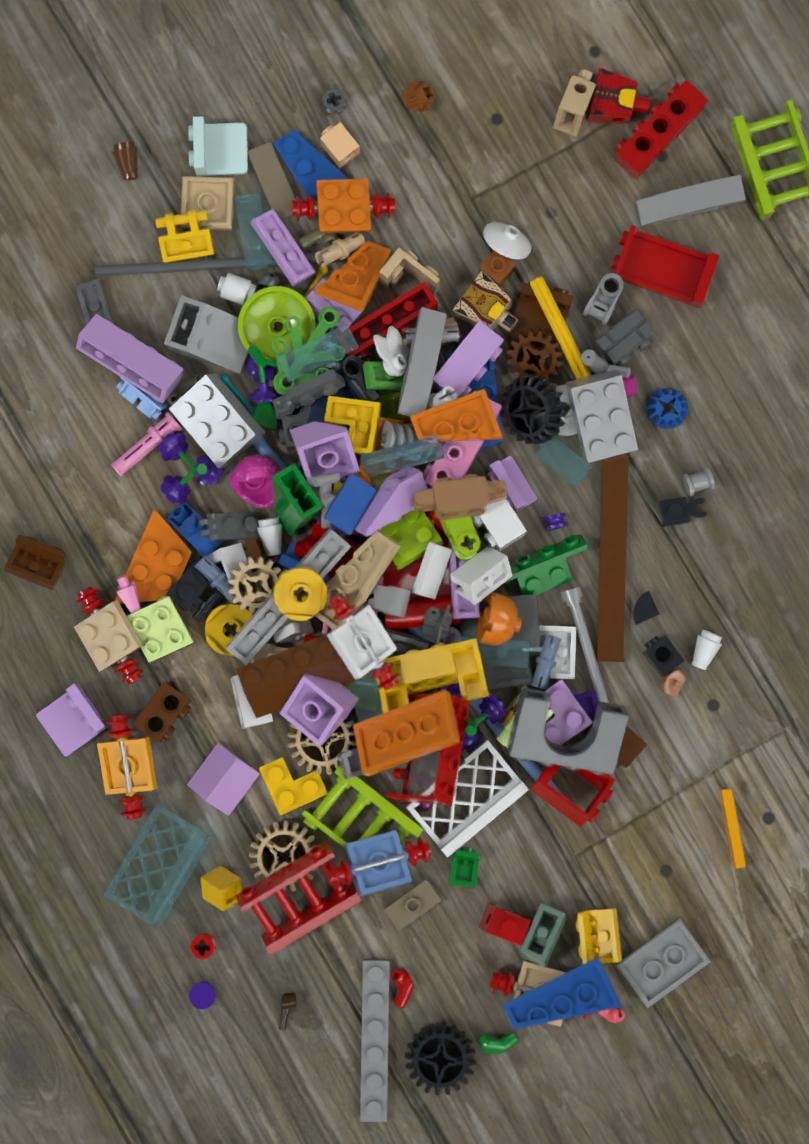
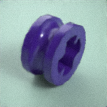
[542,513,568,531]

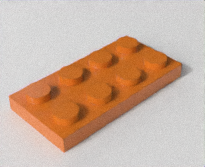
[353,690,460,776]

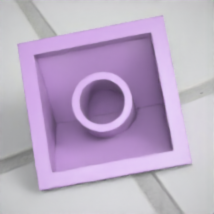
[187,742,260,816]

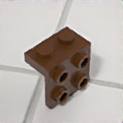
[509,281,573,349]

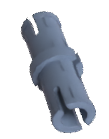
[194,555,243,604]
[531,634,561,689]

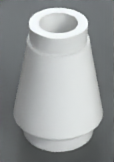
[257,517,282,556]
[692,629,722,670]

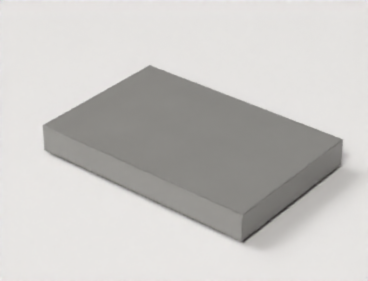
[616,918,711,1008]

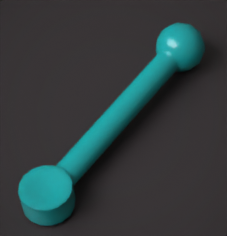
[219,374,255,416]

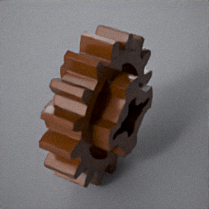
[507,328,563,380]

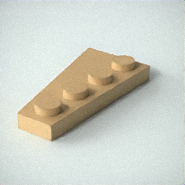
[314,531,400,630]

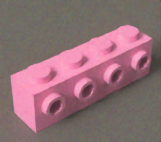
[423,391,502,489]

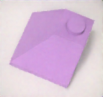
[280,674,358,747]

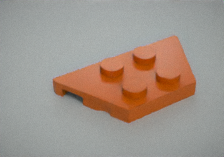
[115,510,193,604]

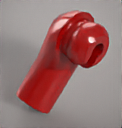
[391,968,414,1009]

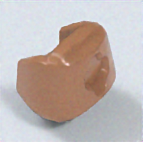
[660,669,686,697]

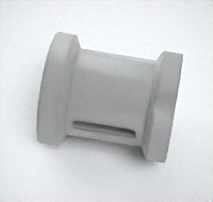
[683,467,715,497]

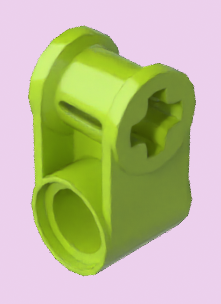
[440,517,480,561]

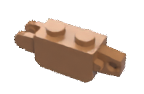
[412,474,508,520]

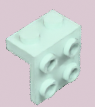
[188,117,248,176]

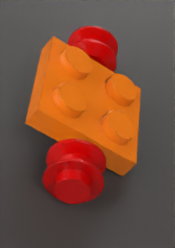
[291,179,395,234]

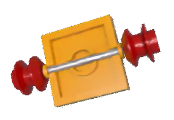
[97,713,158,820]

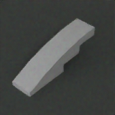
[636,175,746,227]
[398,307,447,416]

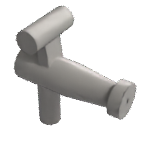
[581,350,631,378]
[306,472,340,528]

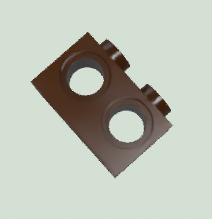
[133,681,192,743]

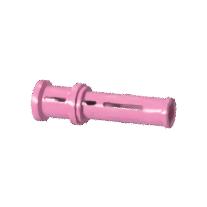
[111,412,183,477]

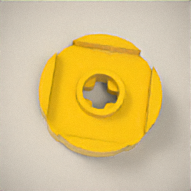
[273,566,327,621]
[205,604,252,656]

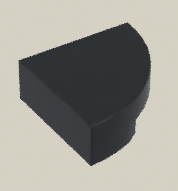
[633,591,659,625]

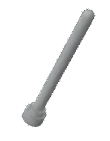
[560,587,609,703]

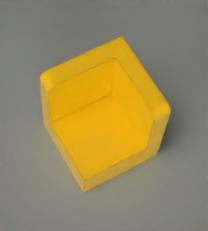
[200,866,242,912]

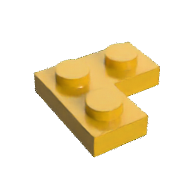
[324,396,381,456]
[259,757,328,816]

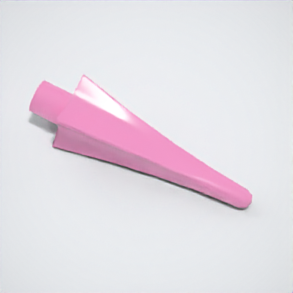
[116,575,141,613]

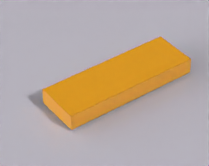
[718,788,746,869]

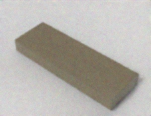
[247,142,296,221]

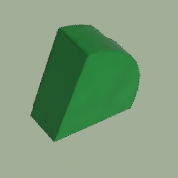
[252,402,277,431]

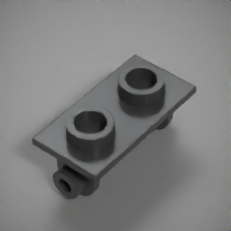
[421,605,453,645]

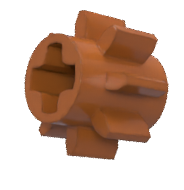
[402,79,434,113]

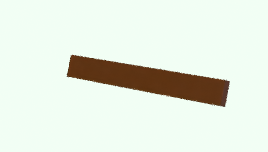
[596,454,629,662]

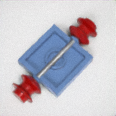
[326,830,431,897]

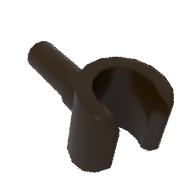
[279,993,297,1031]

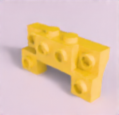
[377,638,489,713]

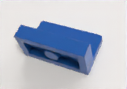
[324,474,377,535]

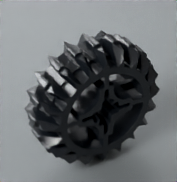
[500,374,568,445]
[405,1022,476,1096]

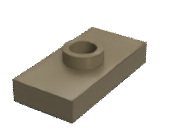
[384,879,442,931]

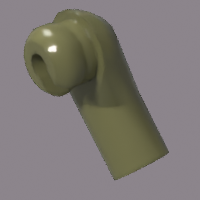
[298,228,337,250]

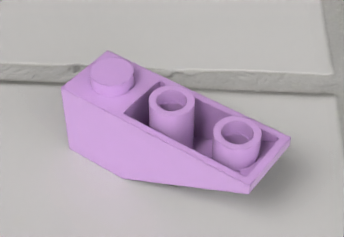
[354,466,428,536]

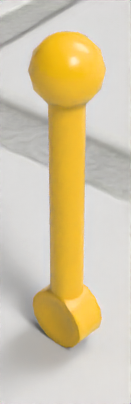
[303,266,329,298]

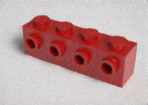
[336,281,438,361]

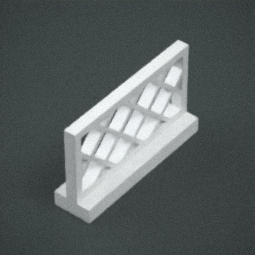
[406,740,529,858]

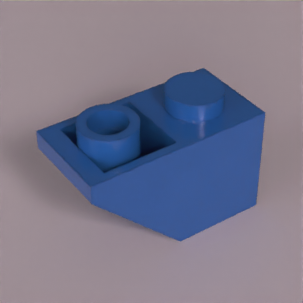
[166,502,223,556]

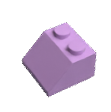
[290,421,360,487]

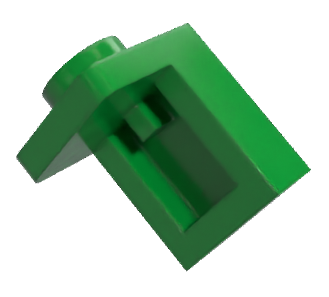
[448,847,482,889]

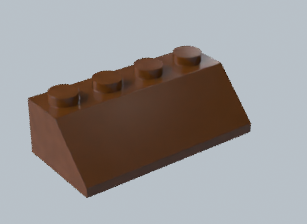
[235,634,355,718]

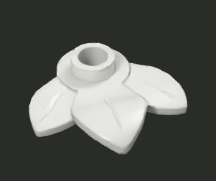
[373,326,410,376]

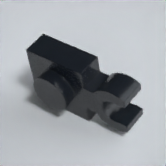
[659,497,707,527]

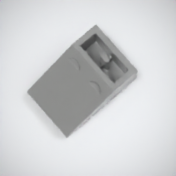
[164,295,248,374]

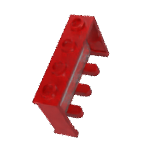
[387,694,470,806]

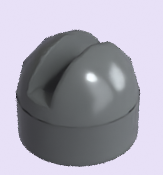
[257,272,280,289]

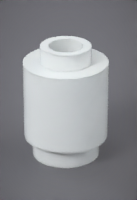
[217,273,257,305]

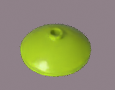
[238,286,316,363]

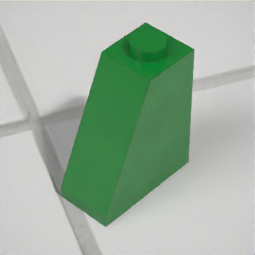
[272,463,324,536]

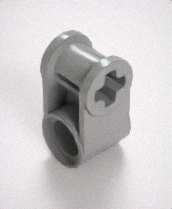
[583,273,623,326]
[362,585,411,618]

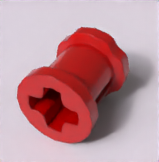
[190,933,216,960]

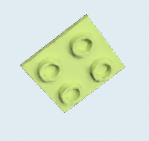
[127,596,194,662]

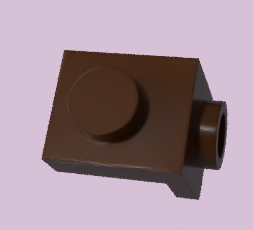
[243,537,280,571]

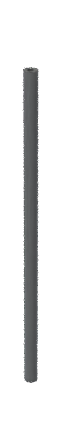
[95,252,352,276]

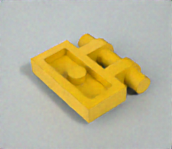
[155,209,215,263]

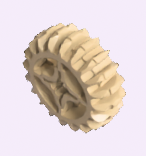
[288,716,357,775]
[249,821,319,891]

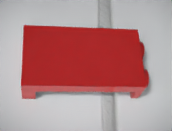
[610,225,720,308]

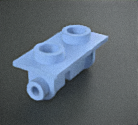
[116,377,170,420]

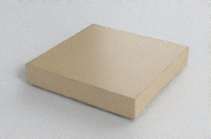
[180,176,234,230]

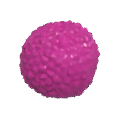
[229,455,282,508]

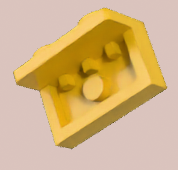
[576,908,622,965]

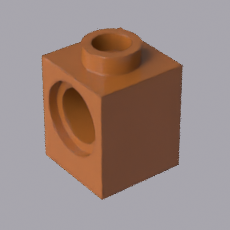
[478,250,516,287]

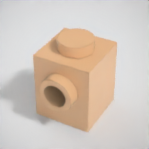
[320,122,360,168]

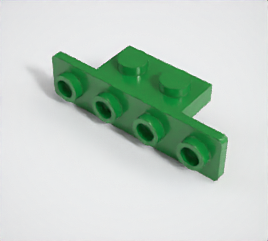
[504,534,589,596]

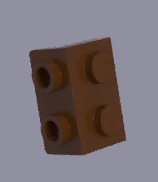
[4,535,66,591]

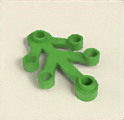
[271,307,345,395]

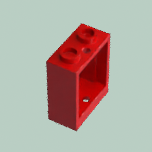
[530,743,616,828]

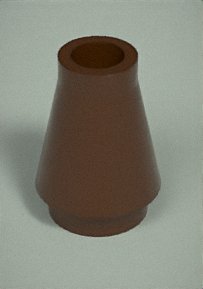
[112,141,138,181]

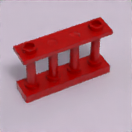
[236,842,362,955]

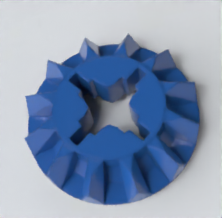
[647,387,689,429]

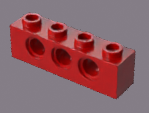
[614,79,709,180]

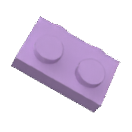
[488,456,537,513]

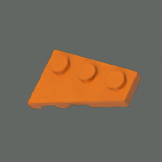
[315,241,392,312]
[410,389,503,443]

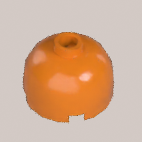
[477,592,522,646]

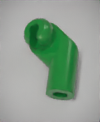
[478,1031,519,1055]

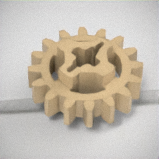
[227,556,281,614]

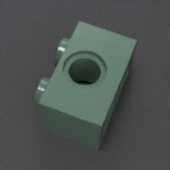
[520,903,566,968]

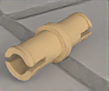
[315,232,365,267]

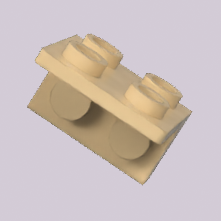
[379,248,440,293]

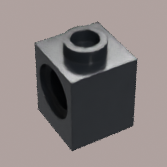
[642,635,685,677]

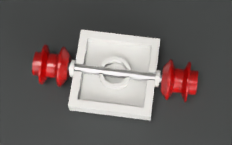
[326,593,400,690]

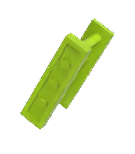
[729,100,809,220]
[302,765,424,848]

